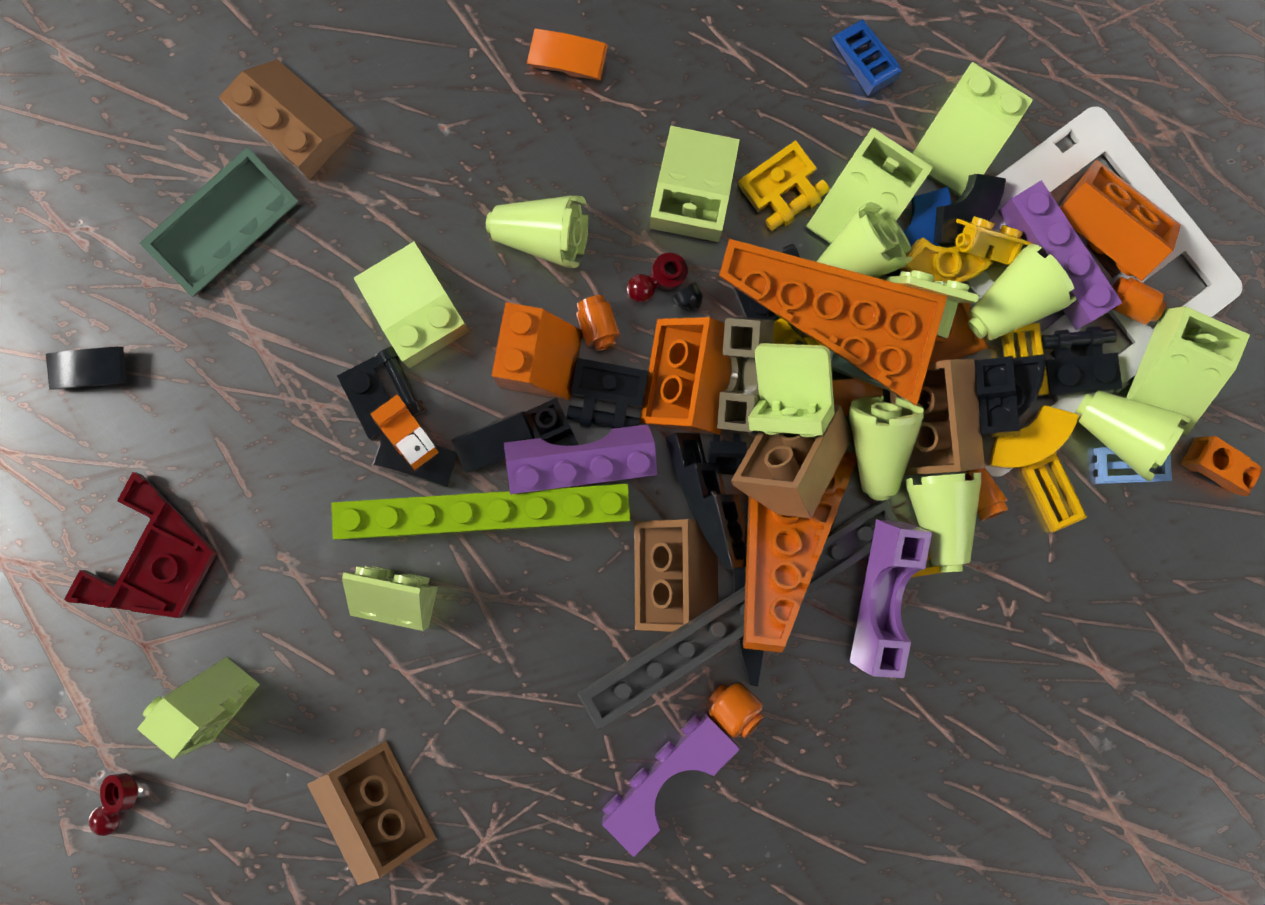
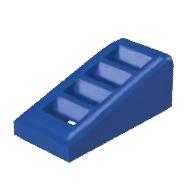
[832,19,903,97]

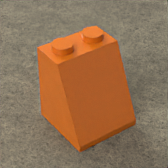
[491,302,583,401]

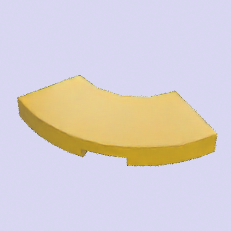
[900,237,994,283]
[988,405,1079,468]

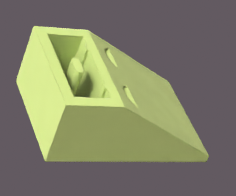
[650,126,740,242]
[806,127,933,243]
[1126,306,1250,436]
[342,566,438,631]

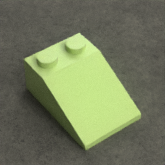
[912,62,1033,197]
[354,241,470,369]

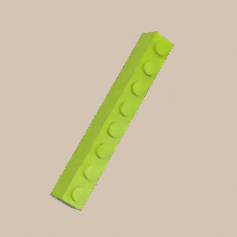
[331,484,630,540]

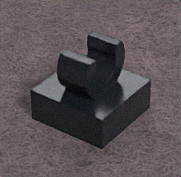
[707,434,747,475]

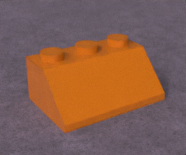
[1059,159,1181,282]
[639,317,731,435]

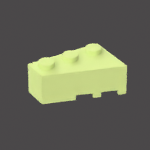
[137,657,260,759]

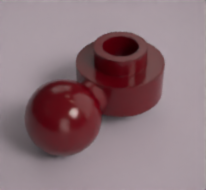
[627,252,688,303]
[88,773,138,836]

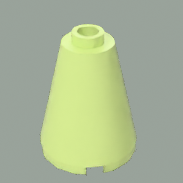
[486,195,589,269]
[816,202,912,278]
[968,244,1076,340]
[1076,390,1190,482]
[849,396,924,501]
[905,473,982,572]

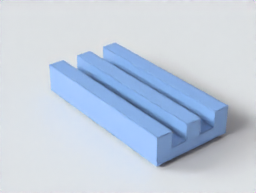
[1093,447,1172,484]

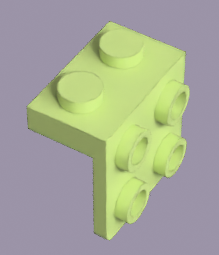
[748,343,835,437]

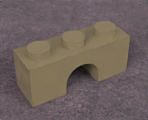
[717,317,775,433]

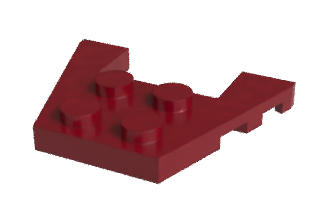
[64,472,217,618]

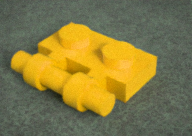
[737,140,830,232]

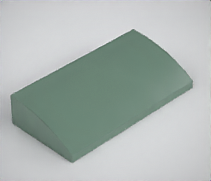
[140,147,299,297]

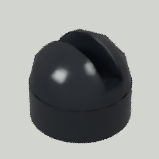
[671,282,703,312]

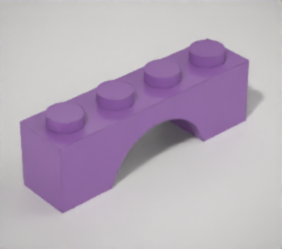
[998,180,1122,330]
[504,424,657,494]
[850,519,932,678]
[602,712,740,857]

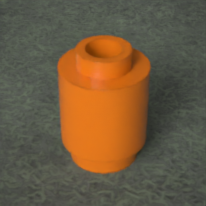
[1112,277,1166,325]
[576,295,621,351]

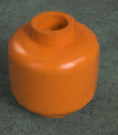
[709,683,764,739]

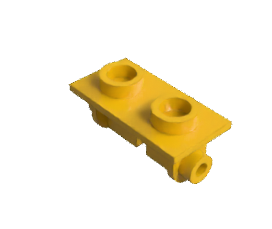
[955,216,1034,266]

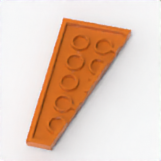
[719,239,947,406]
[743,452,857,653]

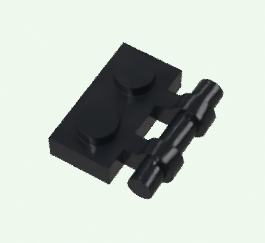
[1042,326,1123,397]
[566,358,648,429]

